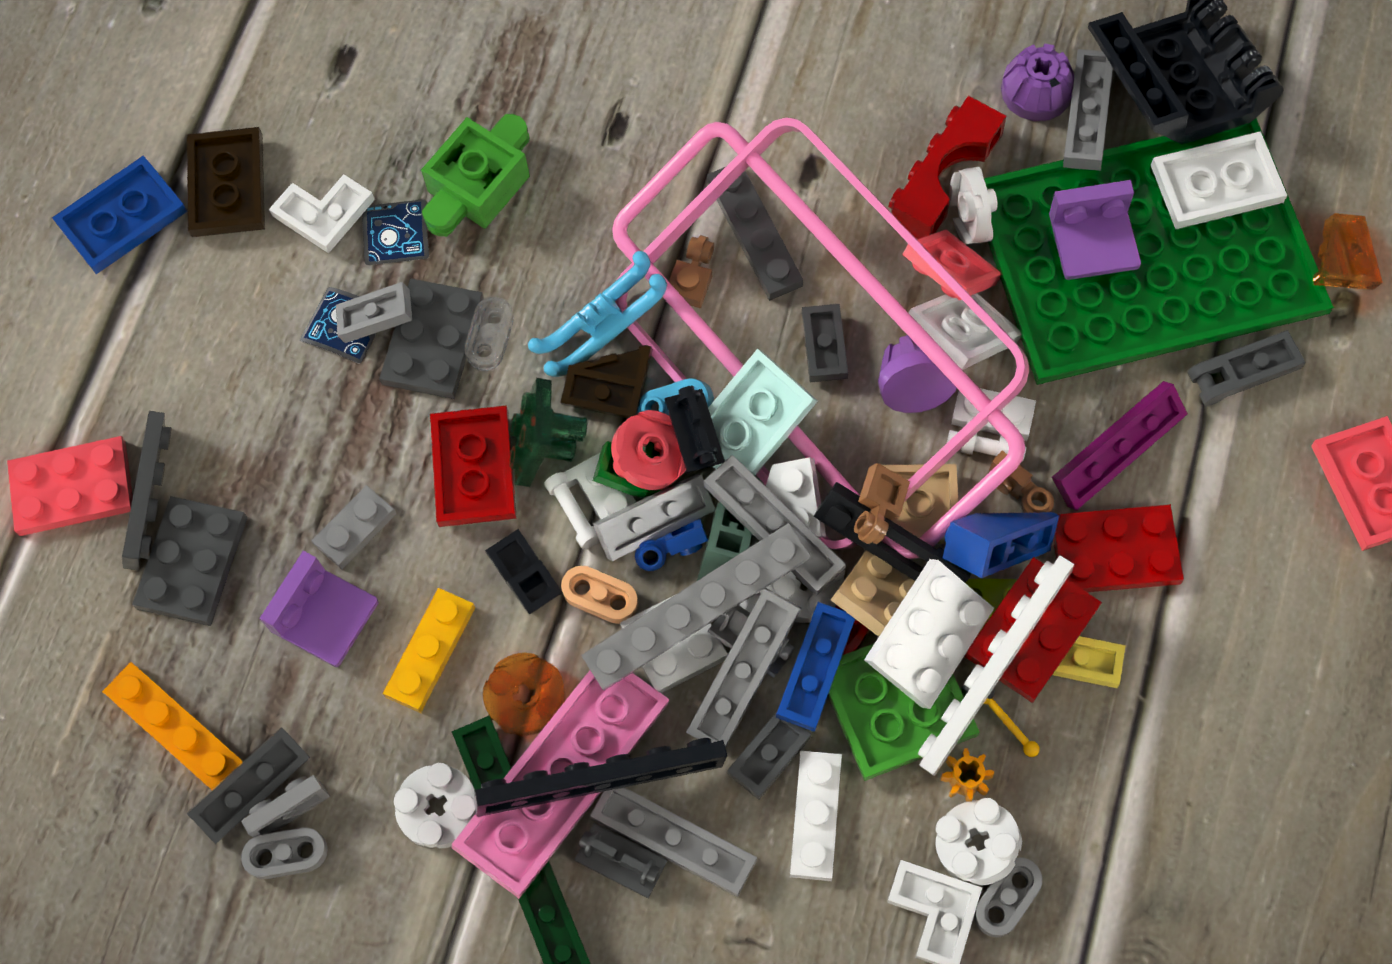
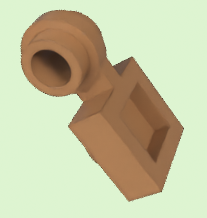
[669,235,714,308]
[989,450,1054,513]
[854,463,910,544]

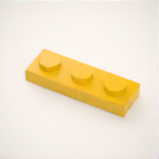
[383,588,476,713]

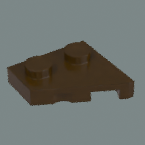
[560,345,653,418]

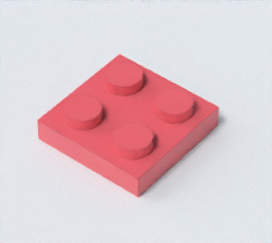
[902,229,1001,300]

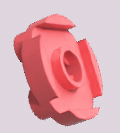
[611,410,686,490]

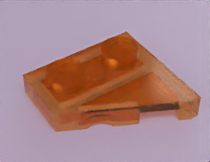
[1313,213,1383,290]

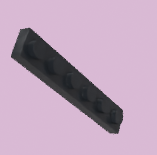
[474,738,727,817]

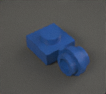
[635,518,708,571]

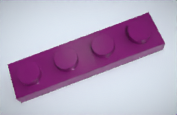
[1051,381,1188,511]

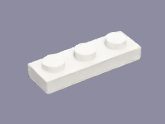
[790,751,842,881]

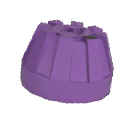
[1001,43,1074,121]
[878,335,956,413]

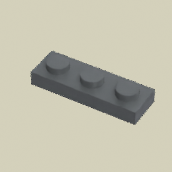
[187,727,310,844]

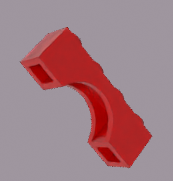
[888,96,1007,239]

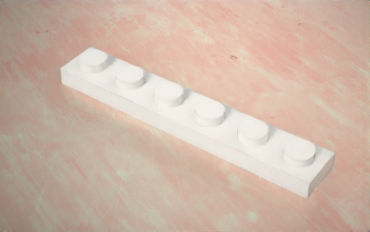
[918,555,1074,776]

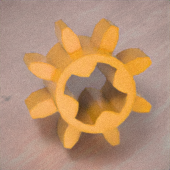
[941,748,994,802]

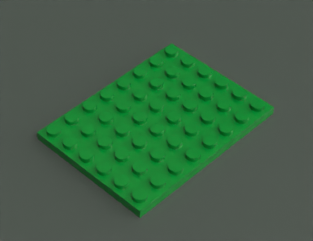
[984,118,1334,385]

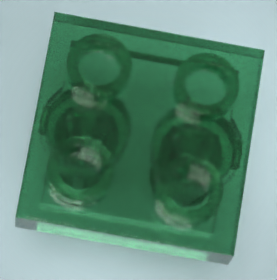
[509,378,587,487]

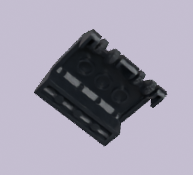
[1088,0,1284,145]

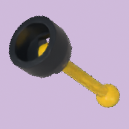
[960,685,1040,757]

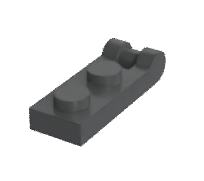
[1187,330,1306,406]

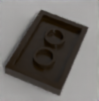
[187,127,265,237]

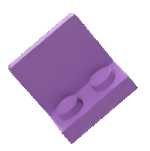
[1049,180,1141,280]
[259,551,379,667]

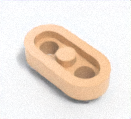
[561,566,638,624]

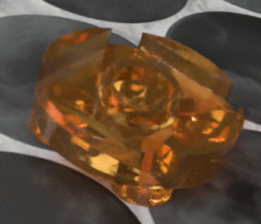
[483,653,566,736]

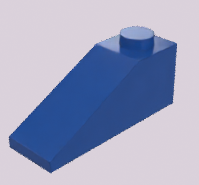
[943,512,1060,578]

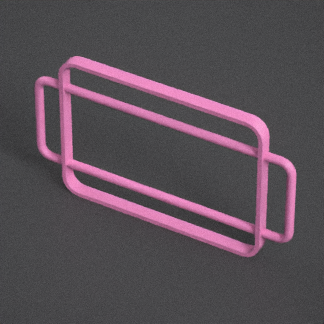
[612,118,1029,559]

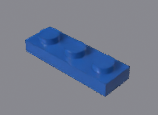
[776,602,856,732]

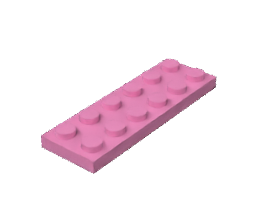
[452,670,670,899]

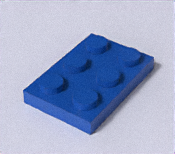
[52,155,188,274]

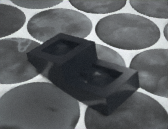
[485,529,563,615]

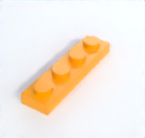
[102,662,243,790]

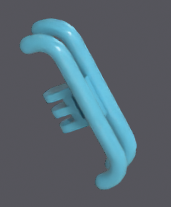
[528,251,667,377]

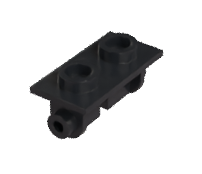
[664,386,725,473]

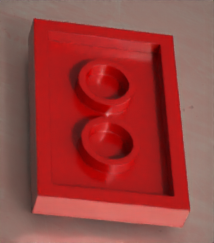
[430,405,517,527]
[1053,504,1184,593]
[964,557,1102,703]

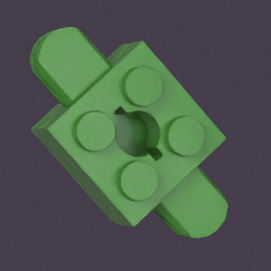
[421,114,530,237]

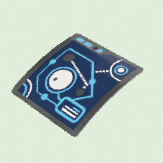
[362,199,429,265]
[300,287,376,364]

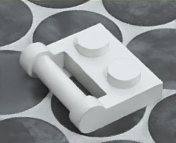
[544,452,636,549]

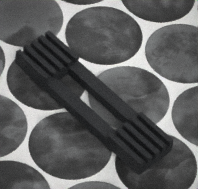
[813,482,971,583]

